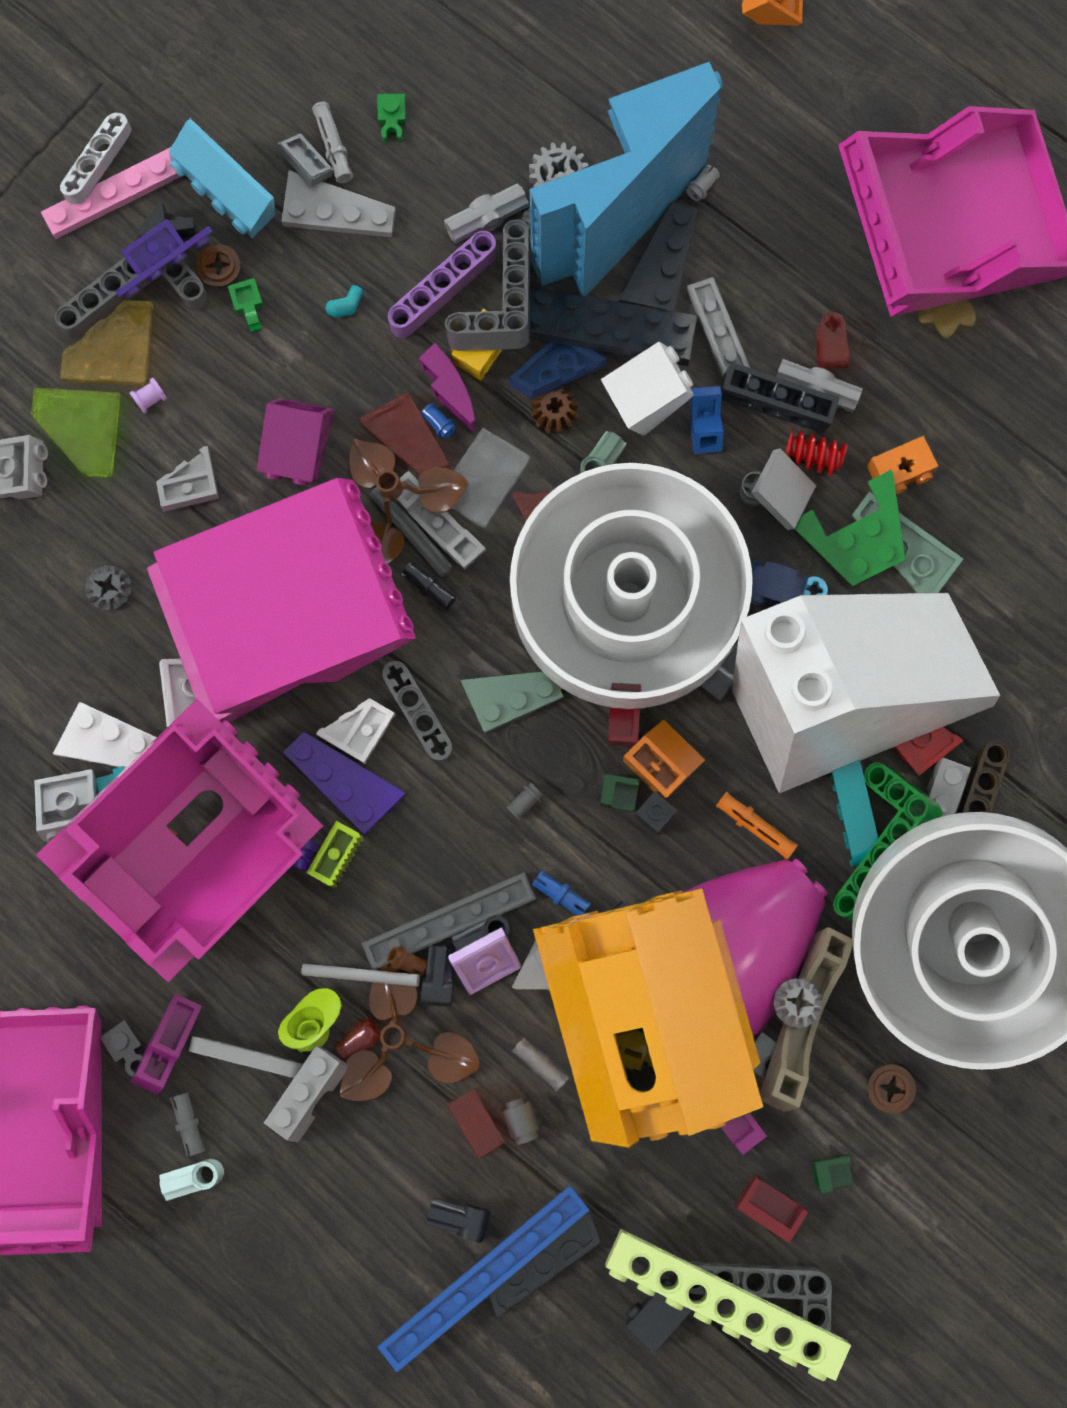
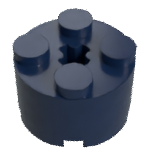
[750,560,809,608]

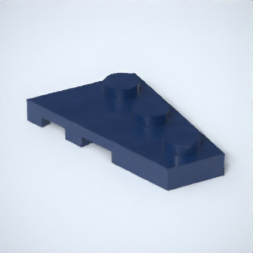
[509,342,607,399]

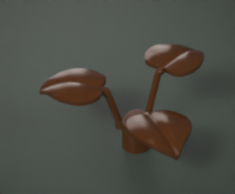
[349,439,468,565]
[339,965,480,1101]

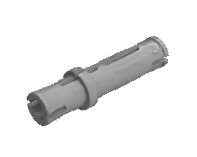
[312,101,353,183]

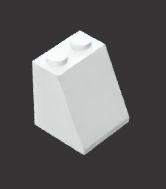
[601,342,694,435]

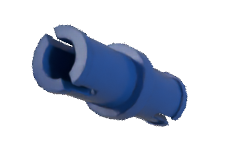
[532,870,591,915]

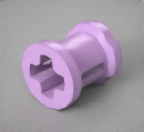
[130,378,168,414]

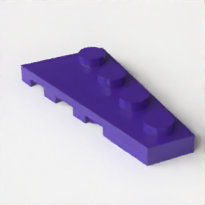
[283,732,407,835]

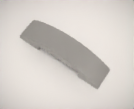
[395,471,486,569]

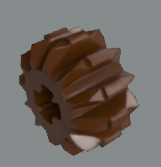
[531,386,578,435]

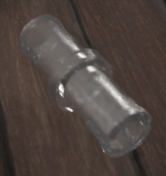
[512,1037,570,1092]

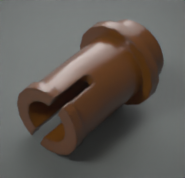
[387,946,427,977]

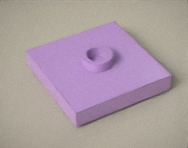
[448,928,522,995]

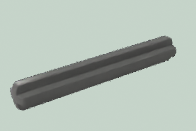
[370,487,452,577]

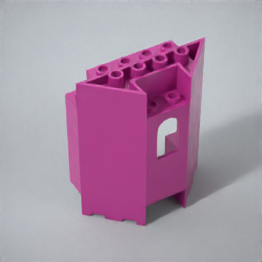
[36,699,323,983]

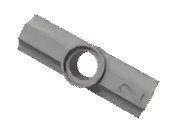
[444,183,529,244]
[776,359,863,413]

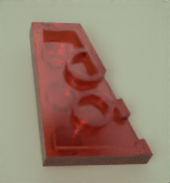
[358,392,449,475]

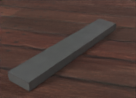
[361,872,536,970]

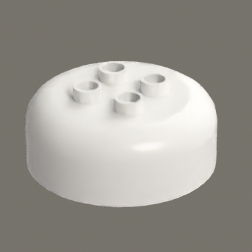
[510,463,752,709]
[852,812,1067,1069]

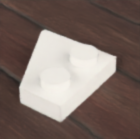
[316,698,395,764]

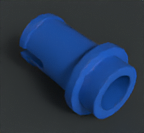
[421,403,456,439]

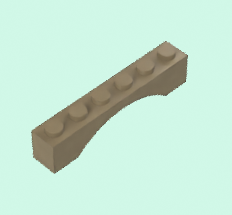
[760,927,853,1112]

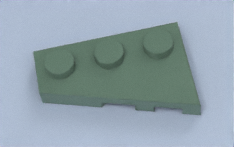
[461,672,564,734]

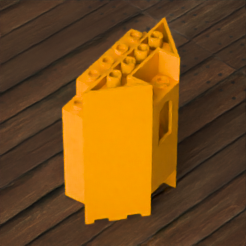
[533,888,763,1148]

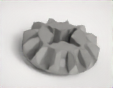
[774,979,823,1028]

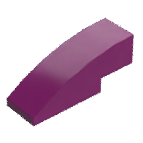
[419,343,476,432]
[131,993,202,1095]

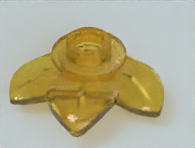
[919,300,976,339]

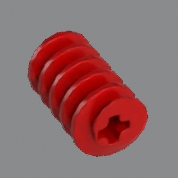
[784,428,847,477]

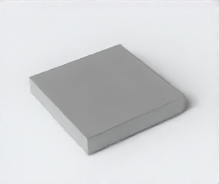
[751,448,816,530]

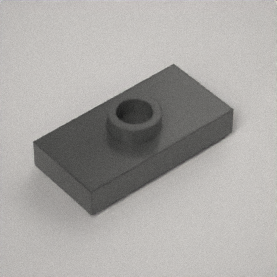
[278,133,334,186]

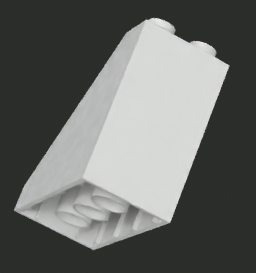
[732,593,1000,793]

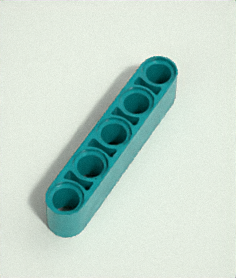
[830,759,878,867]

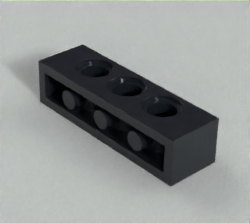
[720,362,839,434]

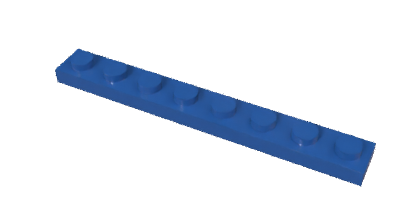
[377,1185,590,1372]

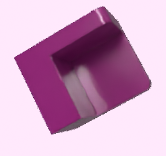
[721,1113,767,1155]

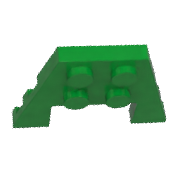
[794,470,906,586]

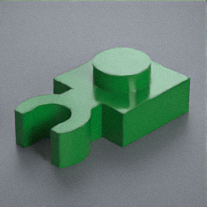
[377,94,406,143]

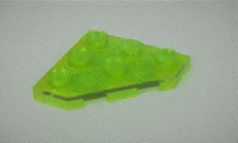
[31,388,120,477]

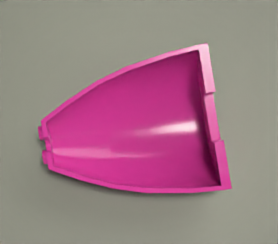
[682,859,828,1039]

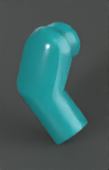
[326,285,364,318]

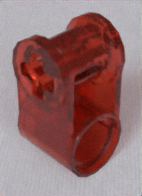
[816,312,850,369]

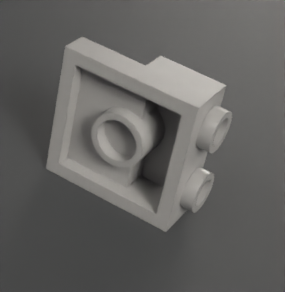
[0,435,48,499]
[34,769,97,843]

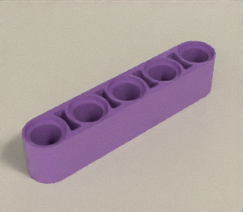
[388,231,497,338]

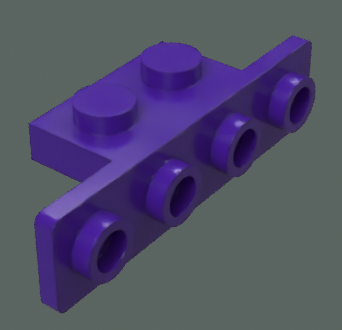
[115,219,212,298]

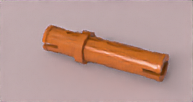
[716,791,798,860]

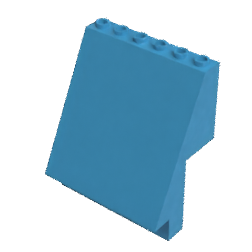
[530,62,723,296]

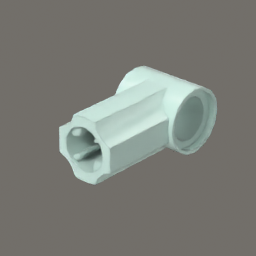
[159,1159,224,1201]

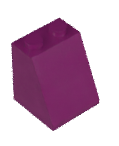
[256,398,334,485]

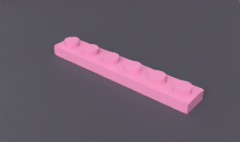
[41,147,184,239]

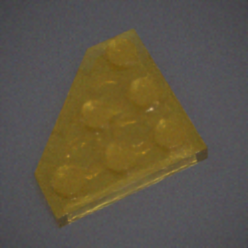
[60,300,154,386]

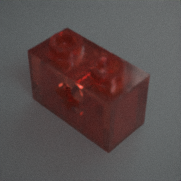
[447,1088,506,1158]

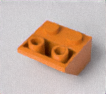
[623,719,705,800]

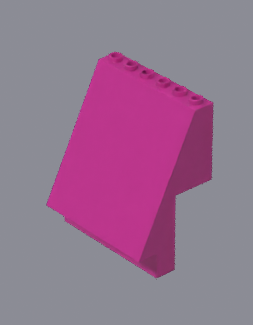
[838,106,1067,317]
[147,478,416,723]
[0,1006,102,1255]

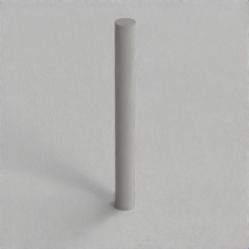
[301,964,420,987]

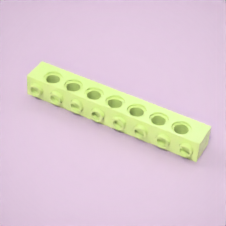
[605,1229,851,1381]

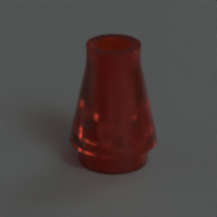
[335,1018,381,1059]

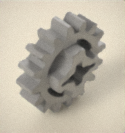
[529,142,589,187]

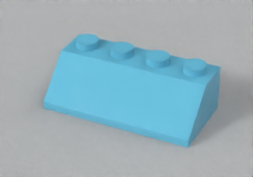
[169,119,275,238]

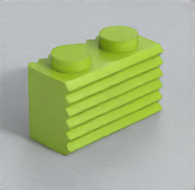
[306,821,364,888]

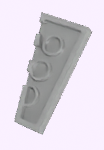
[281,170,396,237]

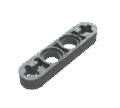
[382,661,453,762]

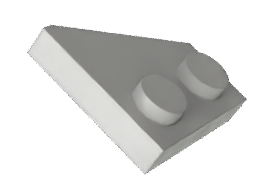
[156,446,219,512]

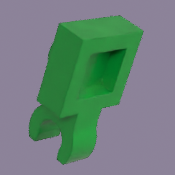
[228,278,264,333]

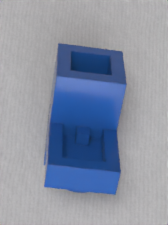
[689,386,724,454]

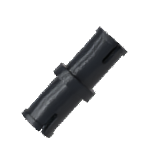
[401,561,457,611]

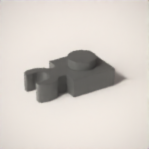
[99,1020,143,1077]

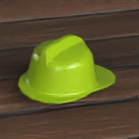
[278,988,341,1053]

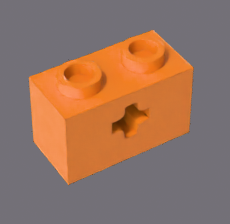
[867,436,938,495]

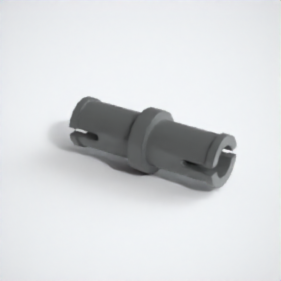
[169,1092,205,1157]

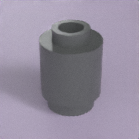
[502,1097,540,1145]

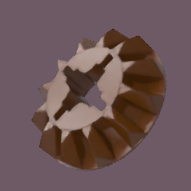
[196,244,241,289]
[867,1064,916,1114]

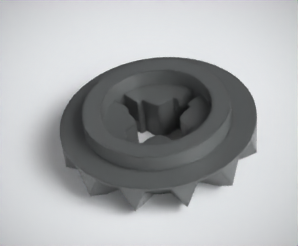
[84,564,132,610]

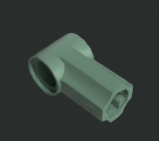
[580,431,626,474]

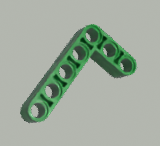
[833,762,942,921]

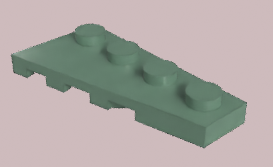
[852,492,963,593]

